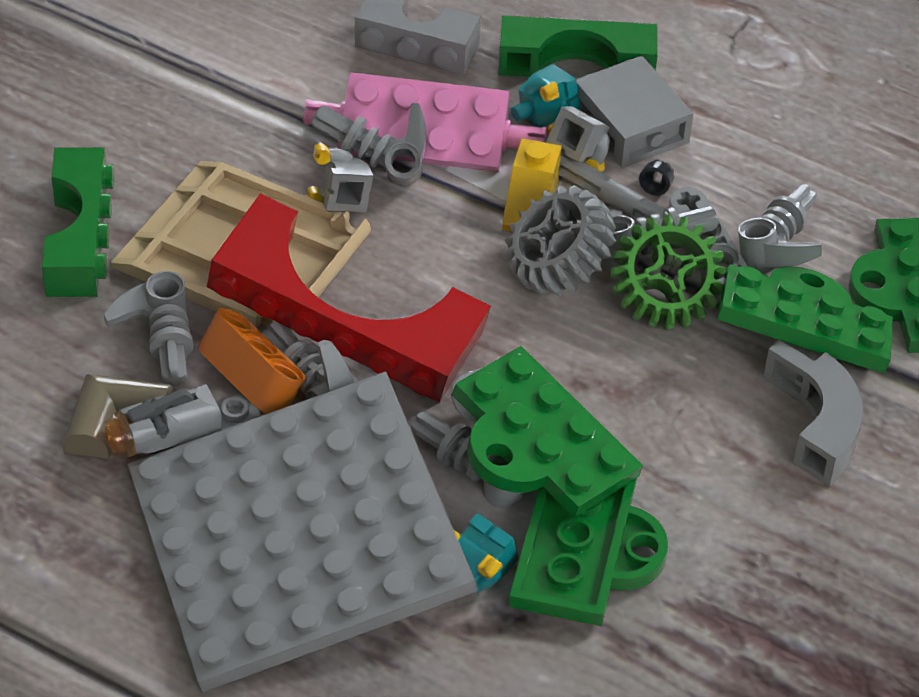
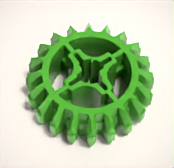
[610,214,727,331]

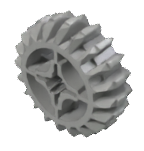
[504,185,616,297]

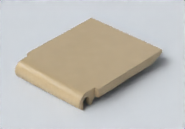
[111,161,371,331]

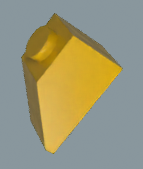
[502,138,562,232]

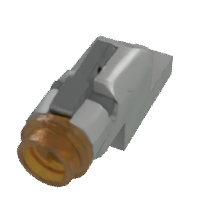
[104,384,261,457]

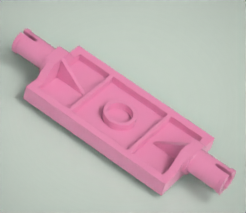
[303,72,546,172]

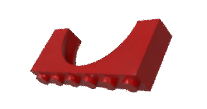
[206,193,491,403]

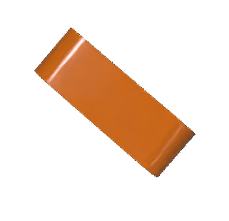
[198,308,305,414]

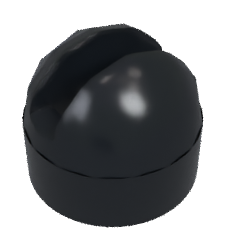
[639,159,674,196]

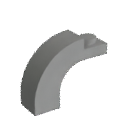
[763,340,863,487]

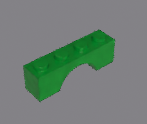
[498,15,658,77]
[42,147,114,297]

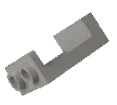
[576,56,694,168]

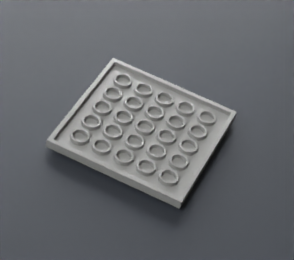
[128,372,477,693]

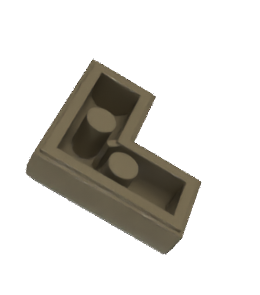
[64,374,173,459]

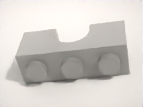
[355,0,481,75]

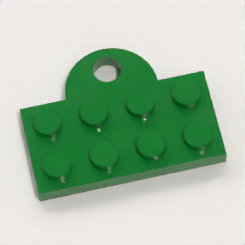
[849,217,919,353]
[717,264,893,374]
[452,346,644,518]
[509,478,668,626]

